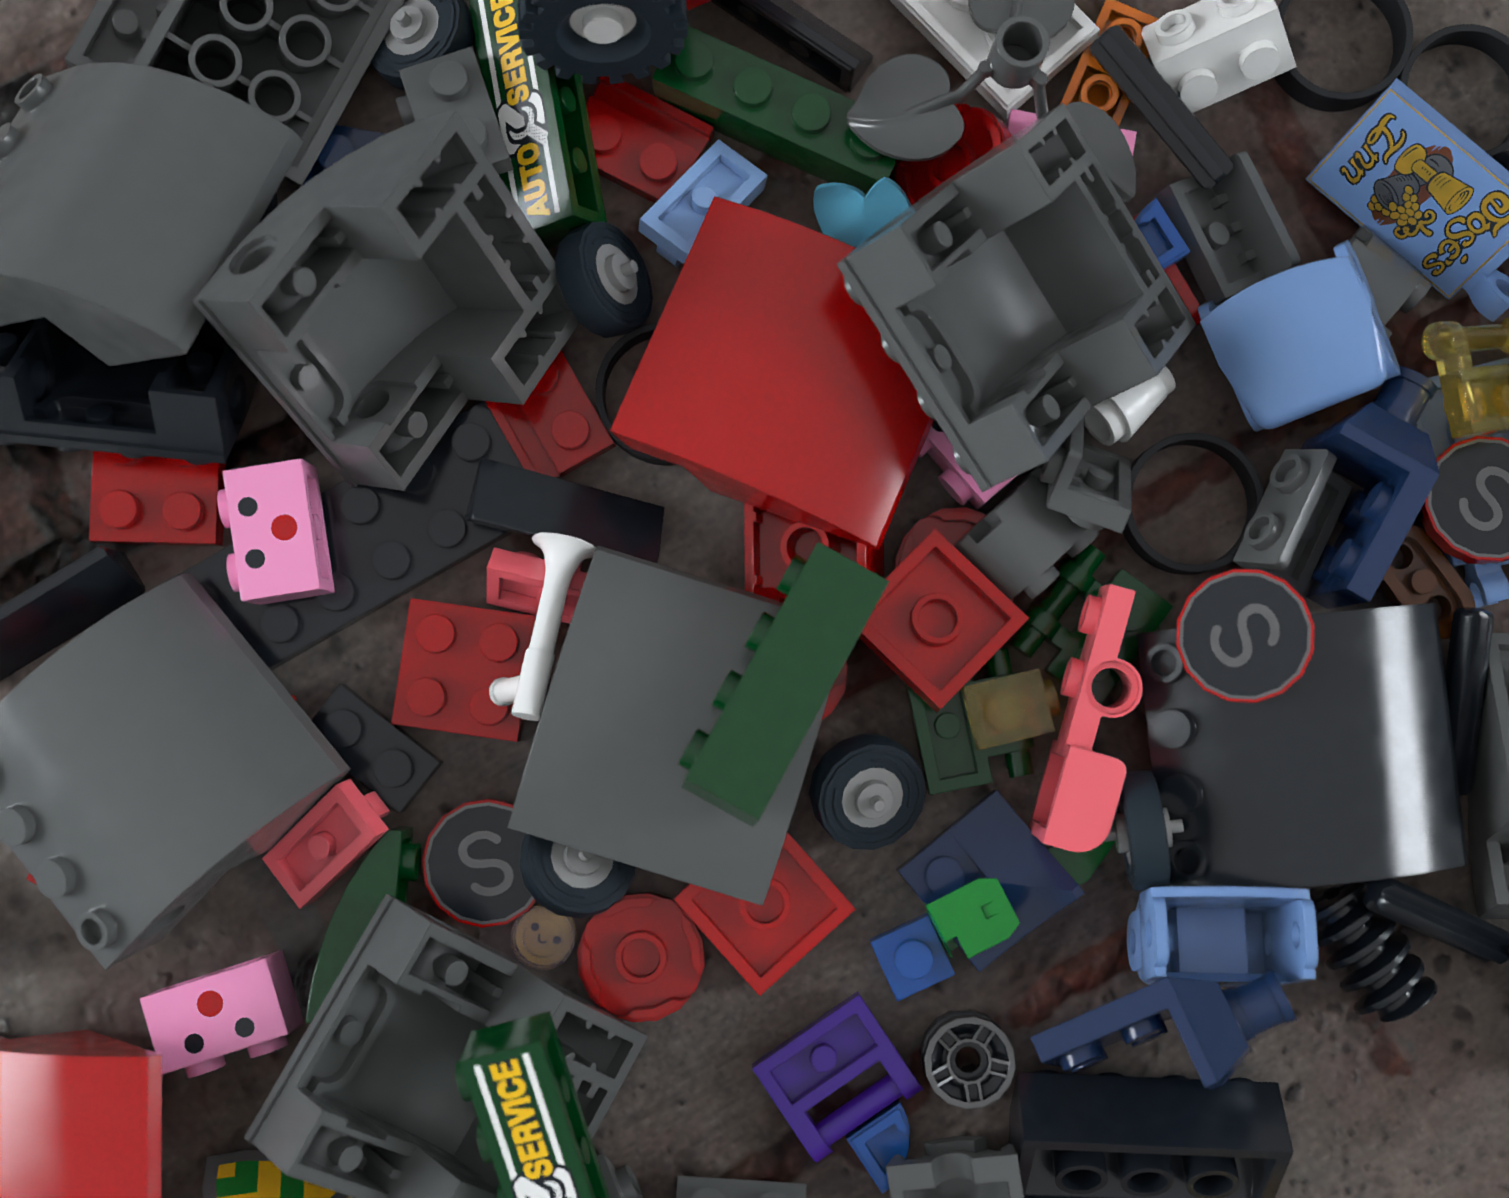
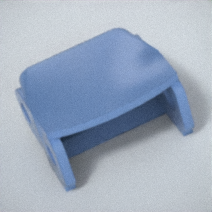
[1198,240,1401,432]
[1127,886,1318,987]

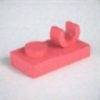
[486,547,587,624]
[262,779,391,909]

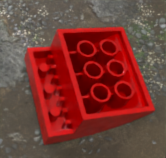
[610,196,934,550]
[0,1029,162,1198]

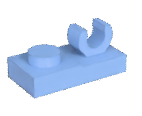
[638,139,768,268]

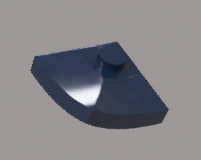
[896,790,1085,972]

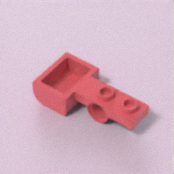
[1028,584,1143,852]

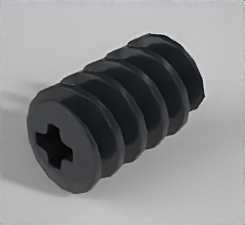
[1313,881,1438,1022]

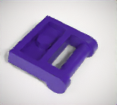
[752,991,923,1163]

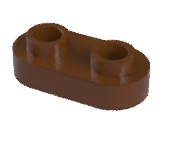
[1379,525,1475,640]

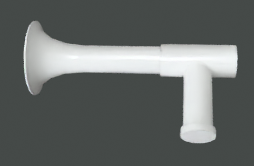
[489,533,596,721]

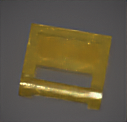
[1421,317,1509,439]

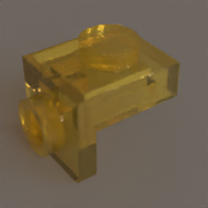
[961,668,1060,750]

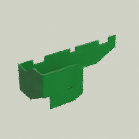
[924,841,1115,959]

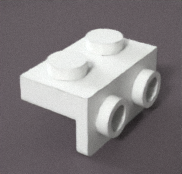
[1141,0,1297,113]

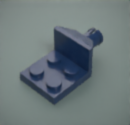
[1301,366,1440,609]
[1030,970,1297,1090]

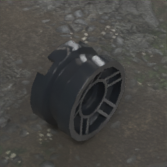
[920,1008,1016,1109]

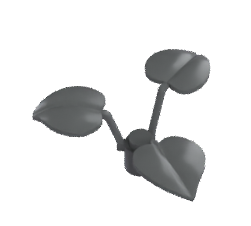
[846,0,1136,204]

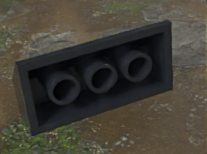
[1009,1070,1294,1198]

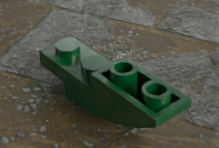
[305,826,421,1024]

